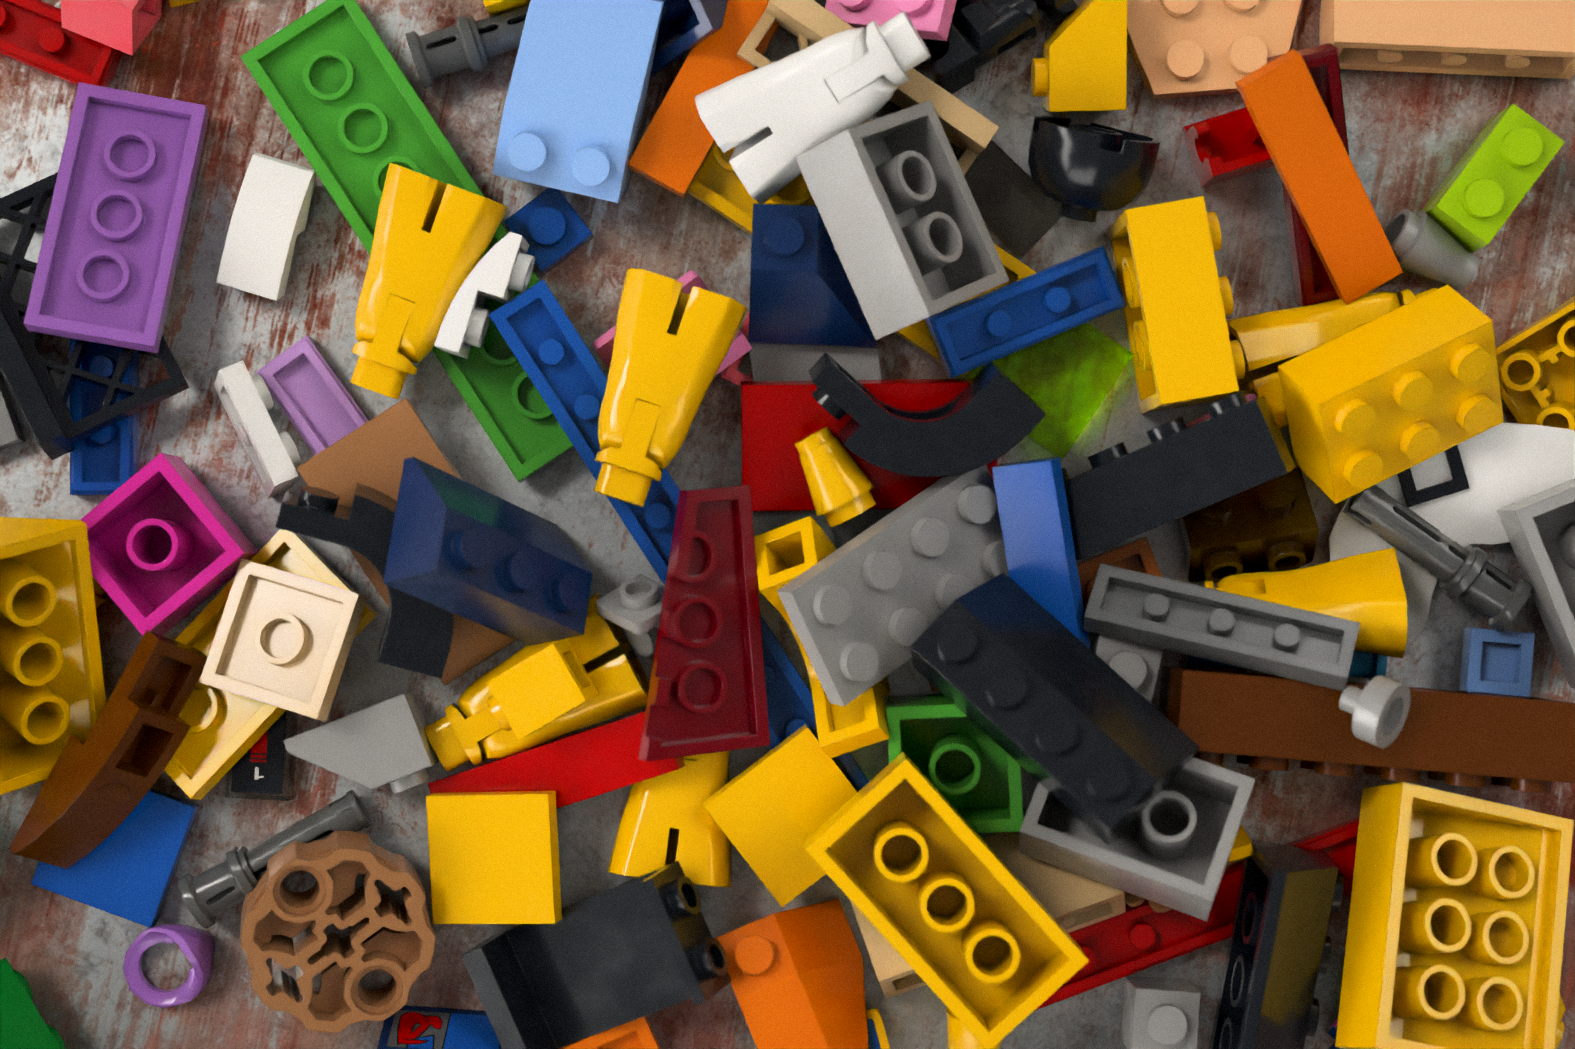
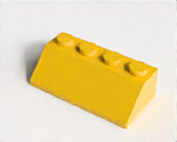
[0,517,106,795]

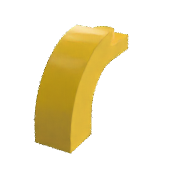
[754,516,891,758]

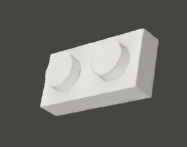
[214,360,301,498]

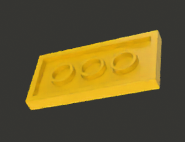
[164,529,378,800]

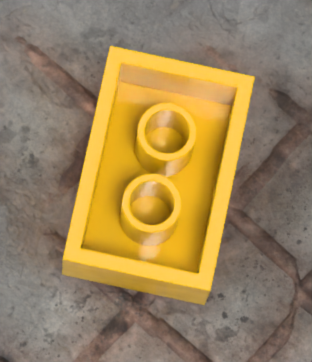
[1108,196,1245,414]
[1278,285,1504,504]

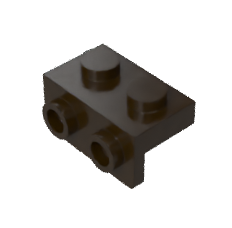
[1178,467,1319,583]

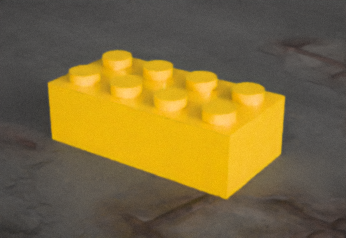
[805,752,1089,1049]

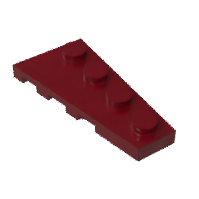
[638,485,770,762]

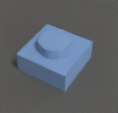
[1459,627,1535,697]

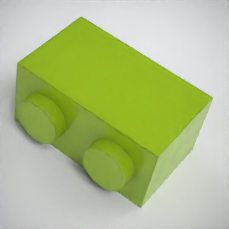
[1422,103,1565,253]

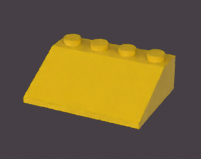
[1335,781,1574,1049]

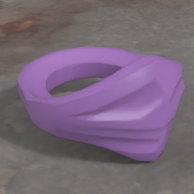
[123,924,215,1008]

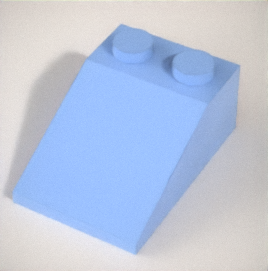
[492,0,664,203]

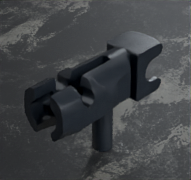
[920,0,1078,94]

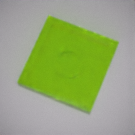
[965,322,1134,460]

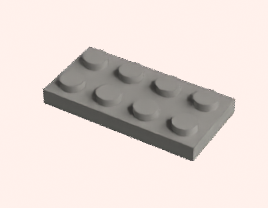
[777,465,1009,707]

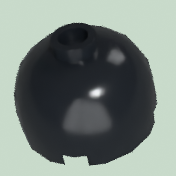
[1028,115,1160,222]

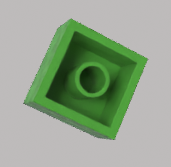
[886,694,1024,833]

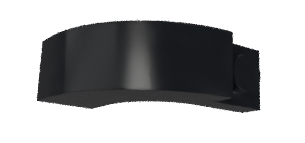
[808,352,1046,477]
[275,483,454,678]

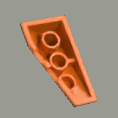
[715,899,869,1049]

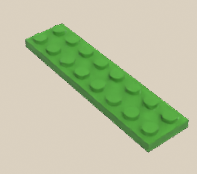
[240,0,575,483]

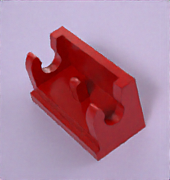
[1182,107,1275,188]

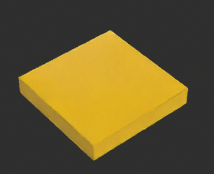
[703,724,857,908]
[426,791,562,924]

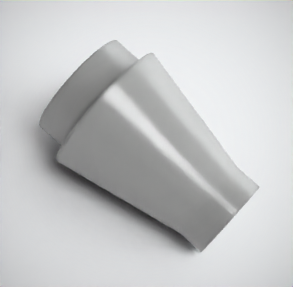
[1385,209,1480,290]

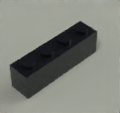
[1062,390,1296,561]

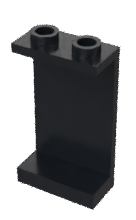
[461,861,732,1049]

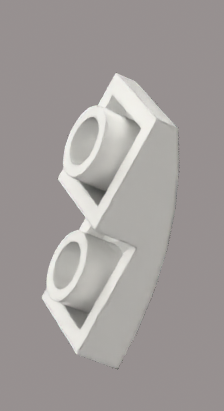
[216,153,316,301]
[434,232,535,359]

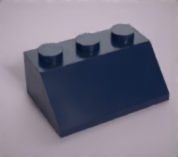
[383,457,593,646]

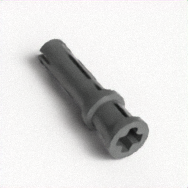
[405,4,529,89]
[1343,485,1532,631]
[178,790,372,929]

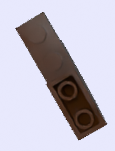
[8,630,207,869]

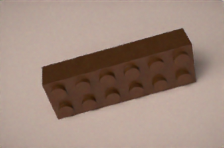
[1159,666,1575,793]

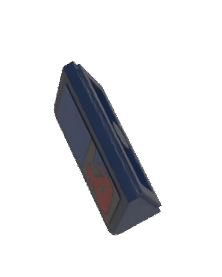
[377,1005,502,1049]

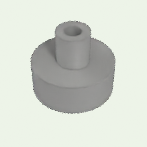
[1339,675,1411,748]

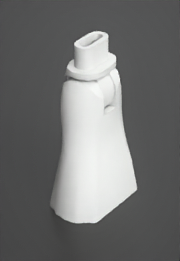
[695,11,931,204]

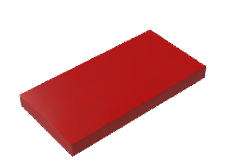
[741,378,997,511]

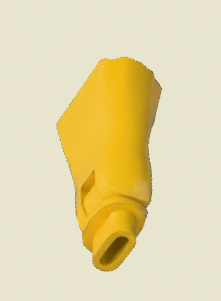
[350,163,508,399]
[593,268,748,507]
[1226,288,1437,430]
[1204,548,1408,658]
[424,593,650,772]
[607,751,732,887]

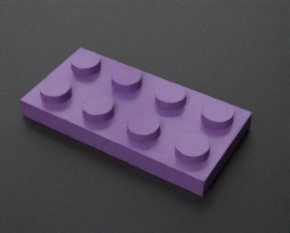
[23,82,210,354]

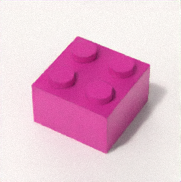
[80,453,259,636]

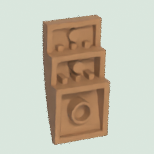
[296,398,516,685]

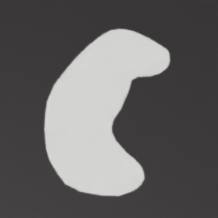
[1329,423,1575,644]

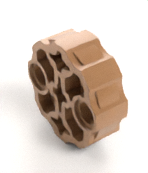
[241,830,436,1033]

